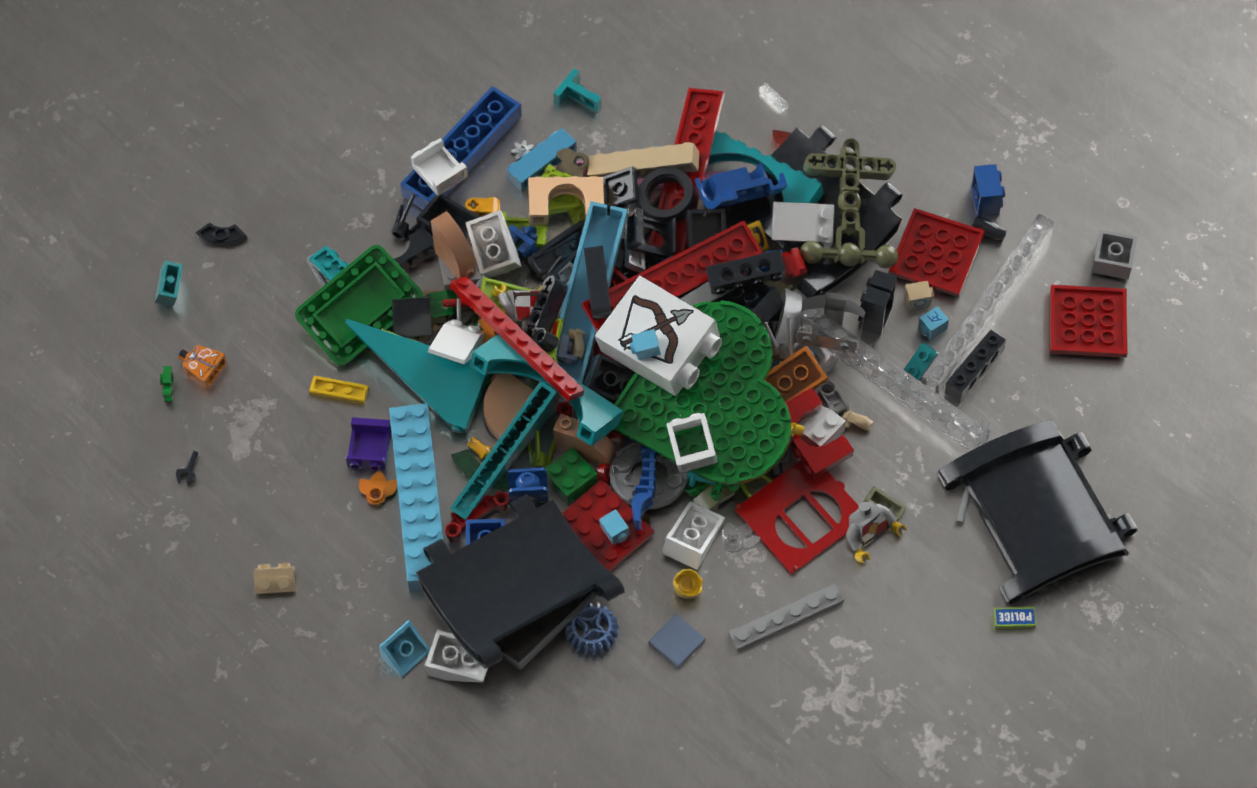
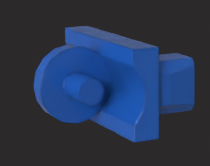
[508,225,539,258]

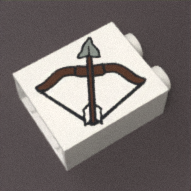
[595,275,722,396]

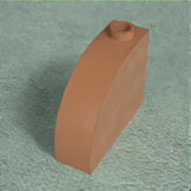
[431,211,476,279]
[483,373,534,440]
[553,414,616,466]

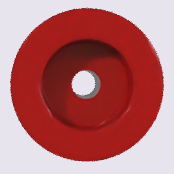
[594,464,611,483]

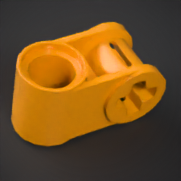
[465,197,500,217]

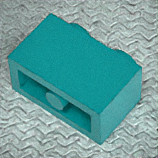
[154,261,183,307]

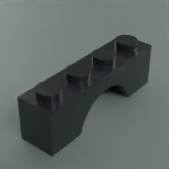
[393,227,435,271]

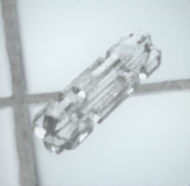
[759,82,788,111]

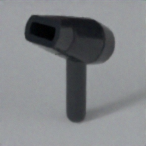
[971,216,1007,241]

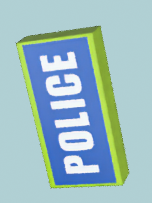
[994,607,1036,629]

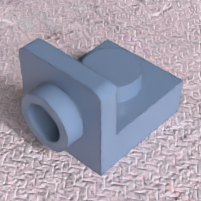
[558,334,578,366]

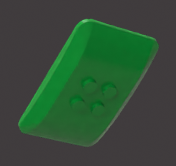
[295,245,423,366]

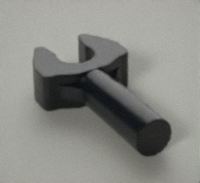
[176,451,199,486]

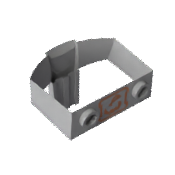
[795,293,865,353]

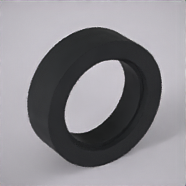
[638,167,696,223]

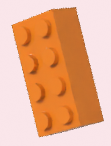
[765,346,829,403]

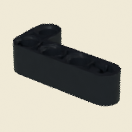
[524,276,568,352]

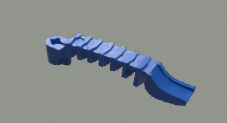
[632,445,657,531]

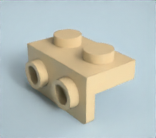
[253,563,295,594]

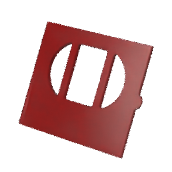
[734,460,859,574]

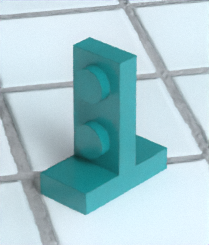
[553,68,602,113]

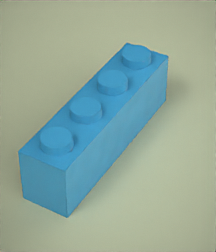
[507,128,577,193]

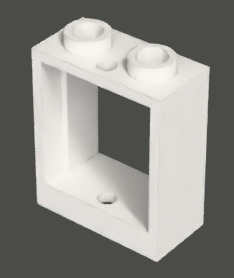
[666,413,718,473]

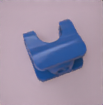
[507,467,549,503]

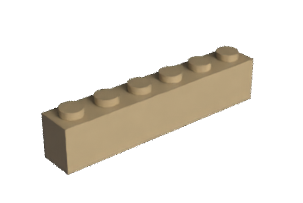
[588,142,699,179]

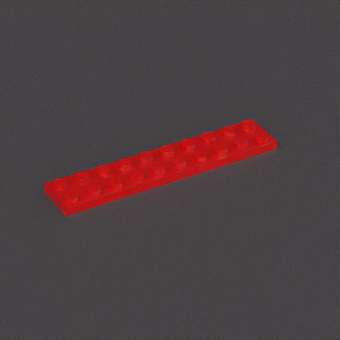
[649,88,725,256]
[581,221,763,332]

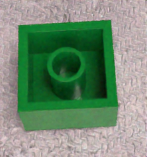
[545,447,598,507]

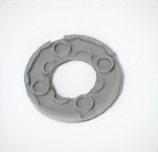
[610,442,688,509]

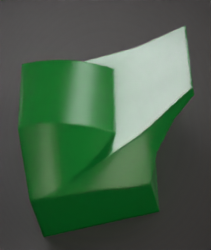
[423,290,458,318]

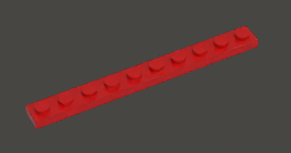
[450,276,585,402]

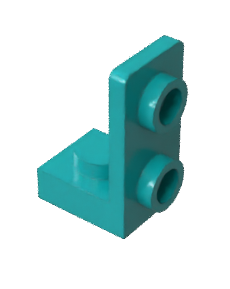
[901,343,942,384]

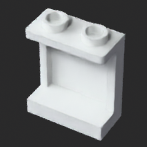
[411,138,468,196]

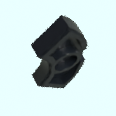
[195,222,248,247]

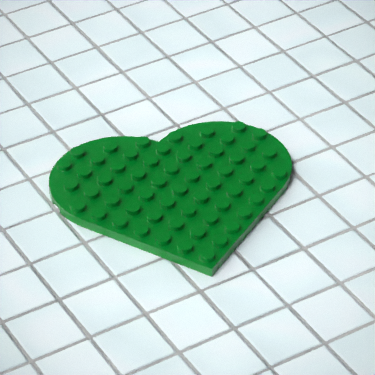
[613,301,792,485]

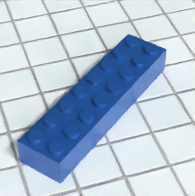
[400,86,522,209]

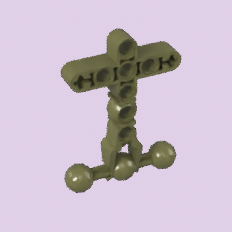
[800,138,898,269]

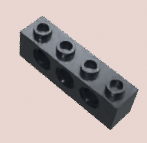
[706,250,786,295]
[945,329,1006,403]

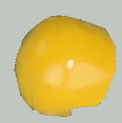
[673,569,703,599]

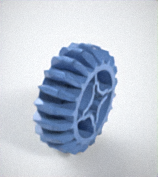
[565,602,619,656]

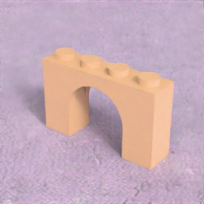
[528,176,604,225]

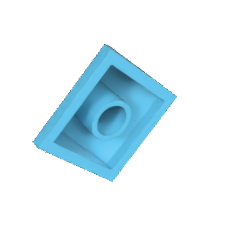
[379,620,430,677]

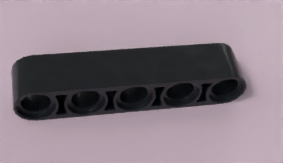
[584,245,612,321]

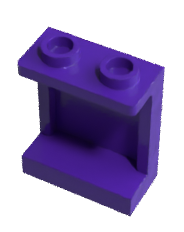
[346,417,391,471]

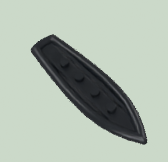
[527,211,625,278]

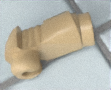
[568,328,586,360]
[841,410,874,431]

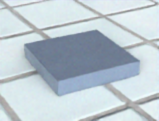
[649,614,705,668]

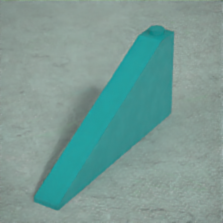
[346,319,490,434]
[449,381,564,520]

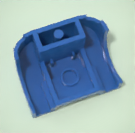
[695,163,788,209]

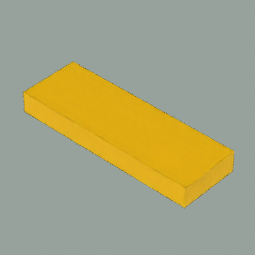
[309,376,370,405]

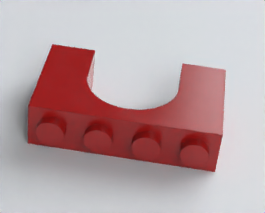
[786,387,854,479]

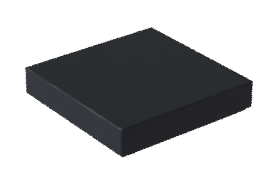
[603,166,638,212]
[392,297,432,337]

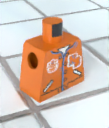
[178,345,227,390]

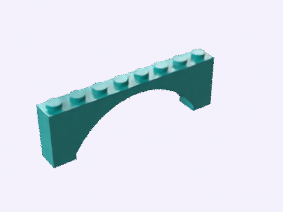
[707,130,824,204]
[470,334,623,446]

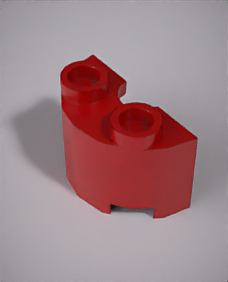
[781,247,807,279]

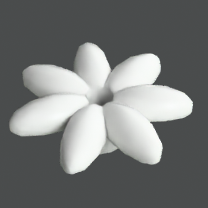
[511,140,534,159]

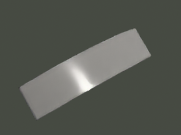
[771,288,802,362]

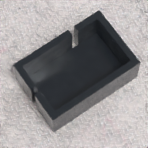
[416,194,480,247]
[685,209,726,249]
[858,270,897,336]

